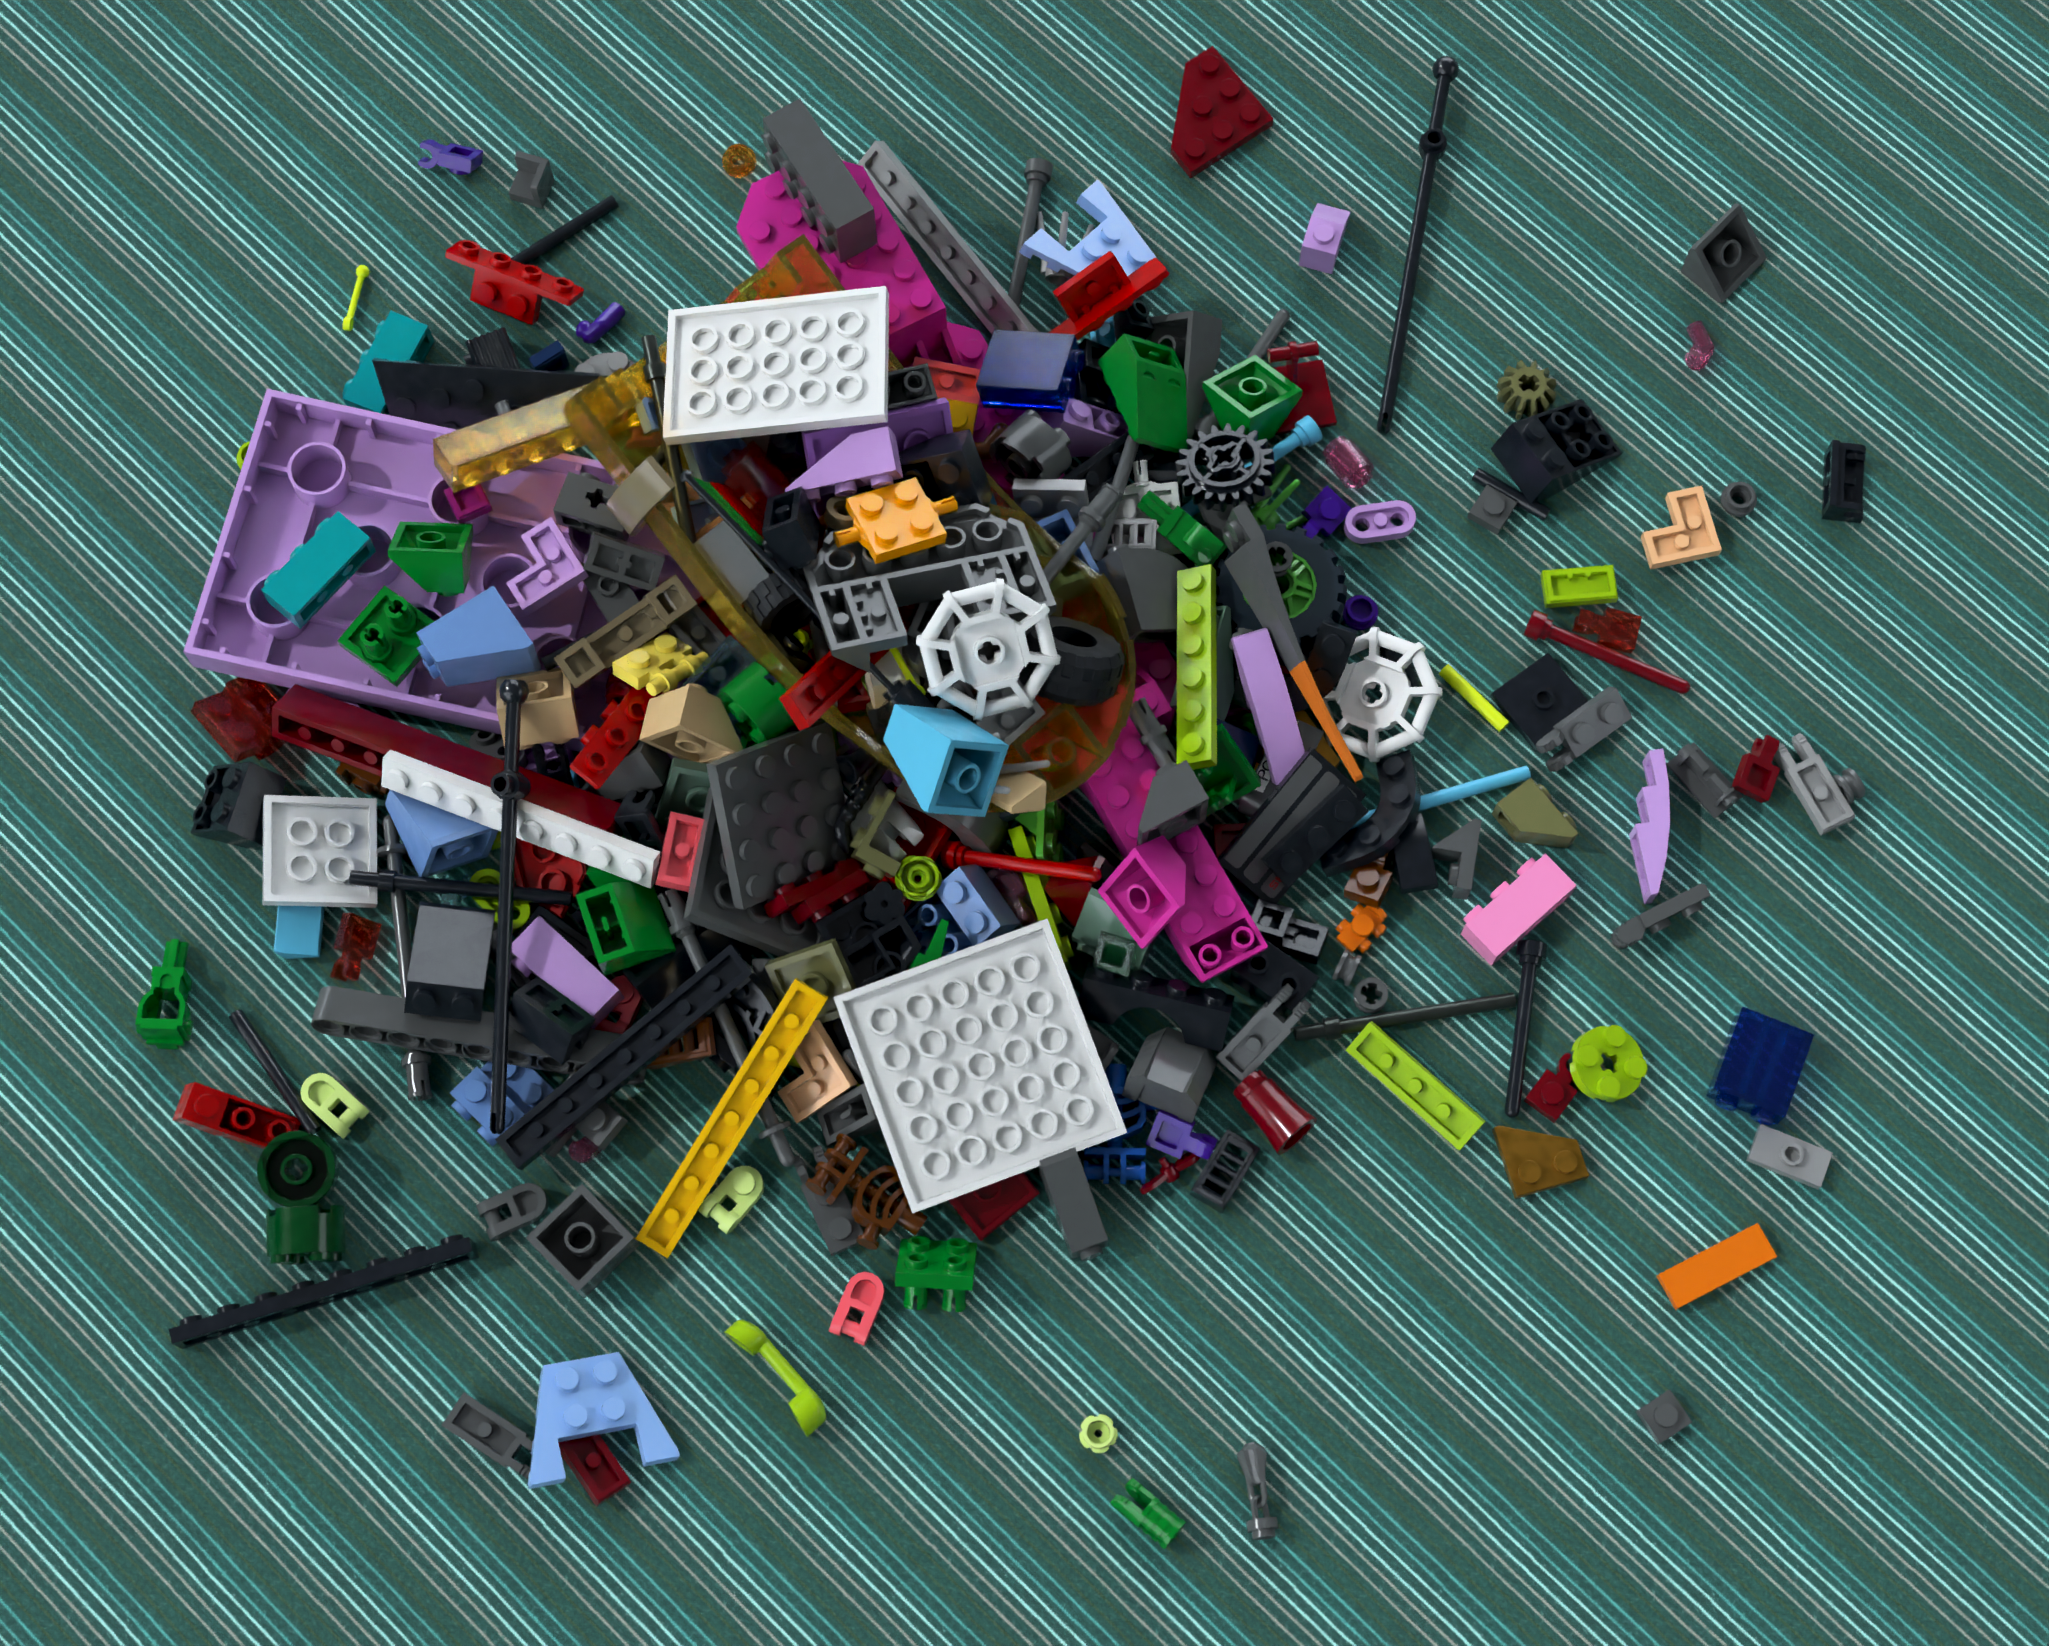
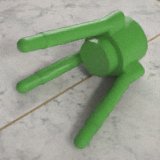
[1250,464,1308,530]

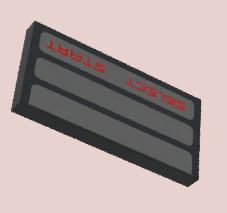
[1217,747,1366,904]

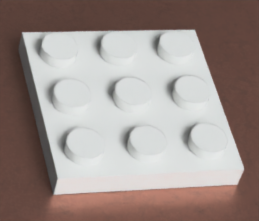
[263,795,377,908]

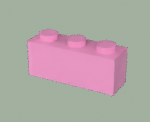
[1461,853,1577,966]

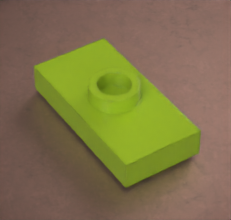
[1540,565,1618,608]

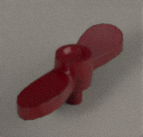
[1139,1151,1200,1195]

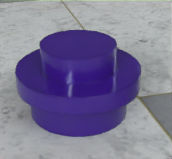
[1342,595,1378,630]

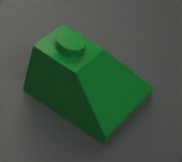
[1202,355,1303,440]
[388,522,473,597]

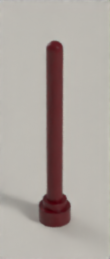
[1523,609,1690,694]

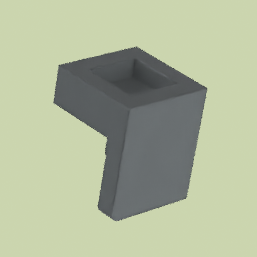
[509,151,555,209]

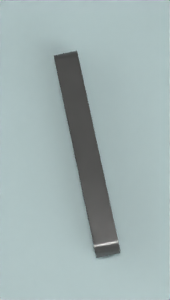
[311,986,647,1085]

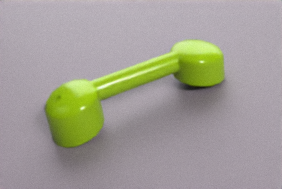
[724,1319,826,1437]

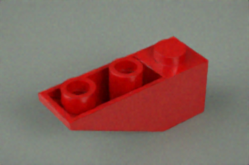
[172,1082,300,1149]

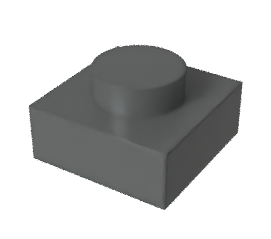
[1467,485,1517,535]
[1636,1389,1692,1444]

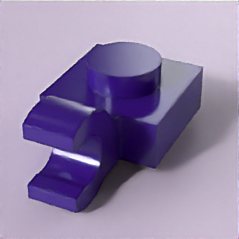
[418,139,483,175]
[1301,485,1352,539]
[1145,1109,1218,1160]

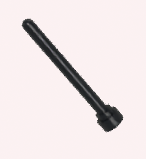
[1505,940,1547,1118]

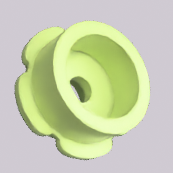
[1079,1414,1118,1453]

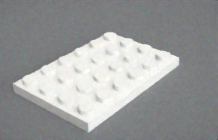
[663,286,889,445]

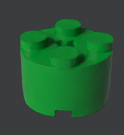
[716,661,795,744]

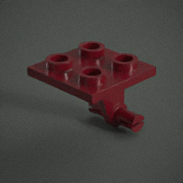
[1267,340,1337,436]

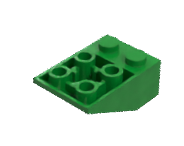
[1098,333,1187,453]

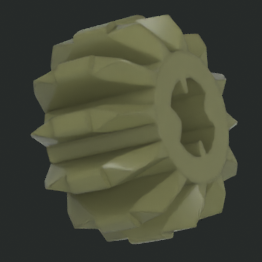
[1497,360,1557,421]

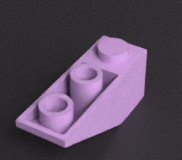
[1041,395,1154,457]
[785,426,903,504]

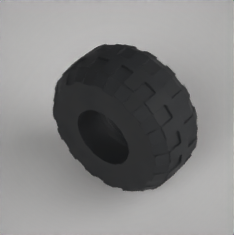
[1018,616,1125,706]

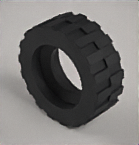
[742,567,815,640]

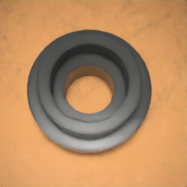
[1720,482,1757,517]

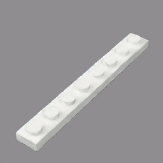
[381,750,660,889]

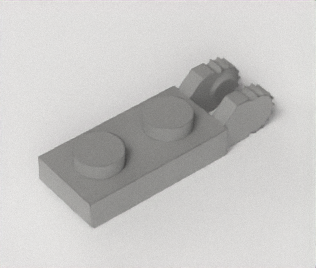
[1774,733,1855,836]

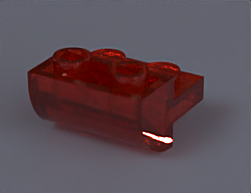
[721,440,791,523]
[190,677,287,763]

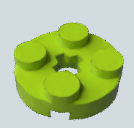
[1569,1025,1648,1102]

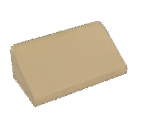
[990,763,1047,814]

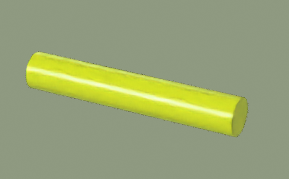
[1439,664,1510,732]

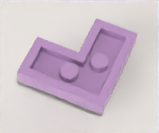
[506,517,589,616]

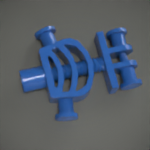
[1084,1064,1160,1184]

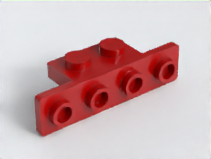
[445,240,584,325]
[1041,251,1170,356]
[570,686,678,789]

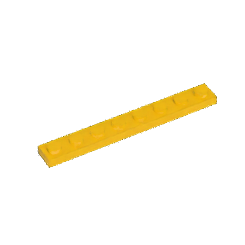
[635,978,828,1258]

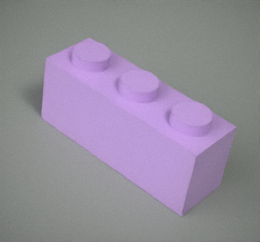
[511,915,625,1029]

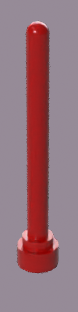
[941,840,1102,882]

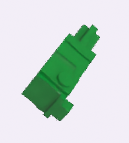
[1136,490,1227,567]
[135,939,193,1050]

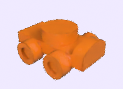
[1335,903,1388,954]

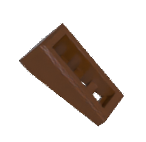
[645,1017,716,1069]

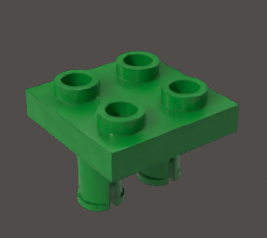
[337,585,434,687]
[895,1236,977,1312]

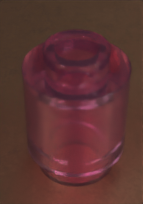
[1323,436,1374,489]

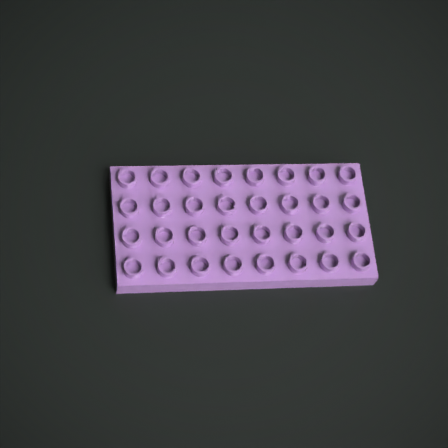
[183,389,785,760]

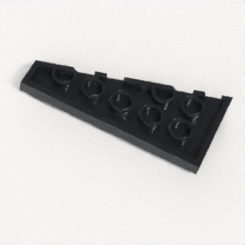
[372,358,610,438]

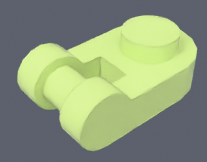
[300,1073,370,1139]
[698,1166,764,1235]

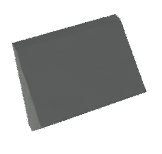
[1680,203,1767,303]

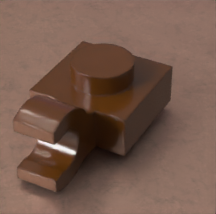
[1344,851,1393,909]

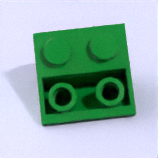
[576,882,676,976]

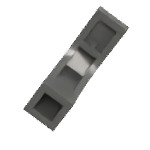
[895,778,1010,854]

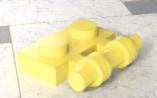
[612,632,710,696]

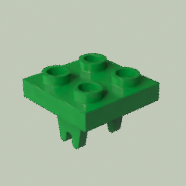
[1175,723,1261,816]

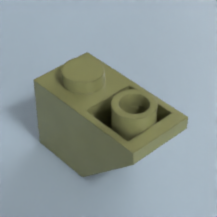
[1492,778,1578,848]

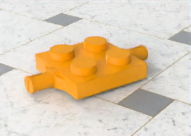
[833,477,958,564]

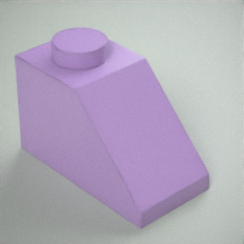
[1299,203,1351,274]

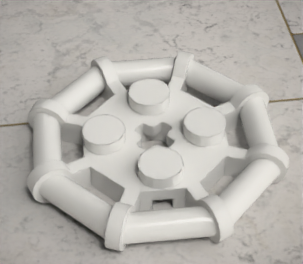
[916,578,1061,721]
[1322,627,1442,762]

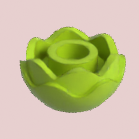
[895,855,942,901]

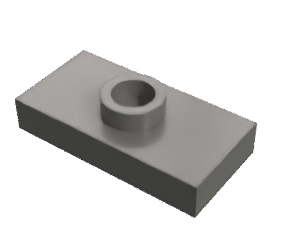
[1746,1124,1833,1189]

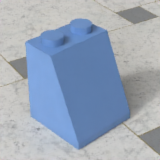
[416,585,542,687]
[385,790,498,877]

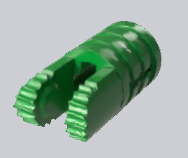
[1111,1478,1186,1550]

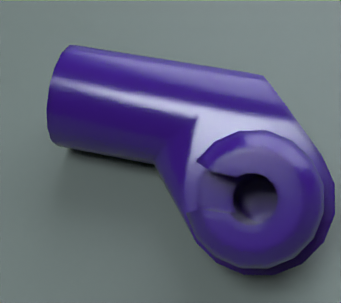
[576,302,625,344]

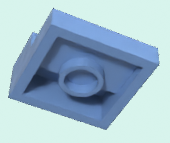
[450,1061,554,1147]

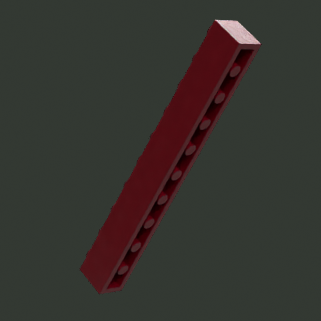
[272,684,623,837]

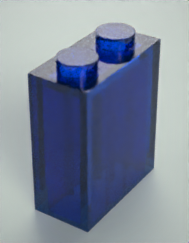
[976,329,1084,413]
[1706,1007,1814,1125]

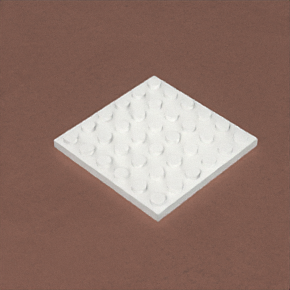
[833,919,1127,1214]

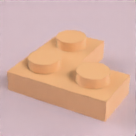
[1640,485,1722,570]
[777,1019,858,1124]

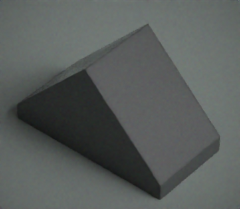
[817,1084,881,1146]

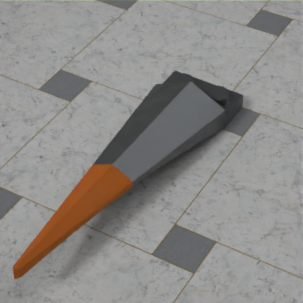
[1223,502,1364,782]

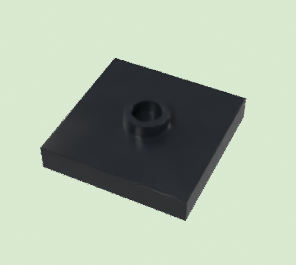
[1490,653,1588,752]

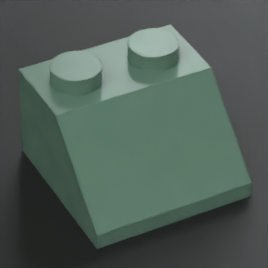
[1071,887,1157,971]

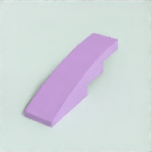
[1231,628,1305,785]
[1629,748,1670,904]

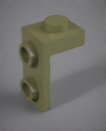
[850,790,901,880]

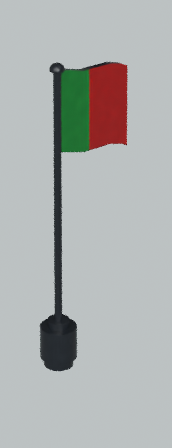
[680,470,935,715]

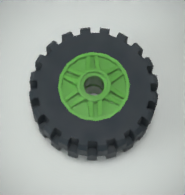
[1213,524,1347,668]

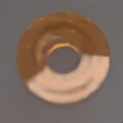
[722,144,757,178]

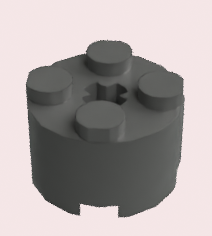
[989,410,1072,486]

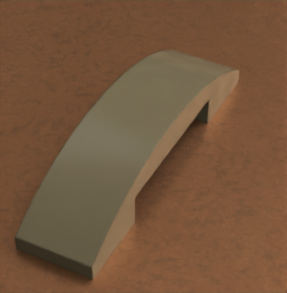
[606,455,676,537]
[554,574,697,689]

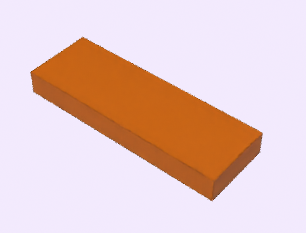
[1656,1223,1777,1310]

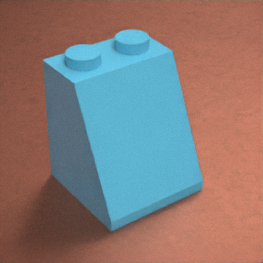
[883,704,1009,817]

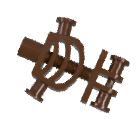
[805,1133,928,1250]

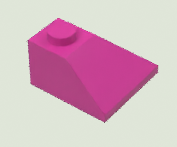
[1097,835,1186,949]

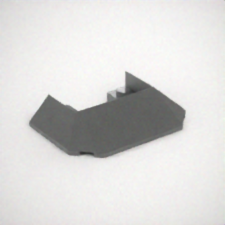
[803,503,1057,673]

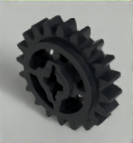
[1175,424,1276,512]

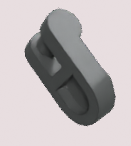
[476,1183,549,1241]

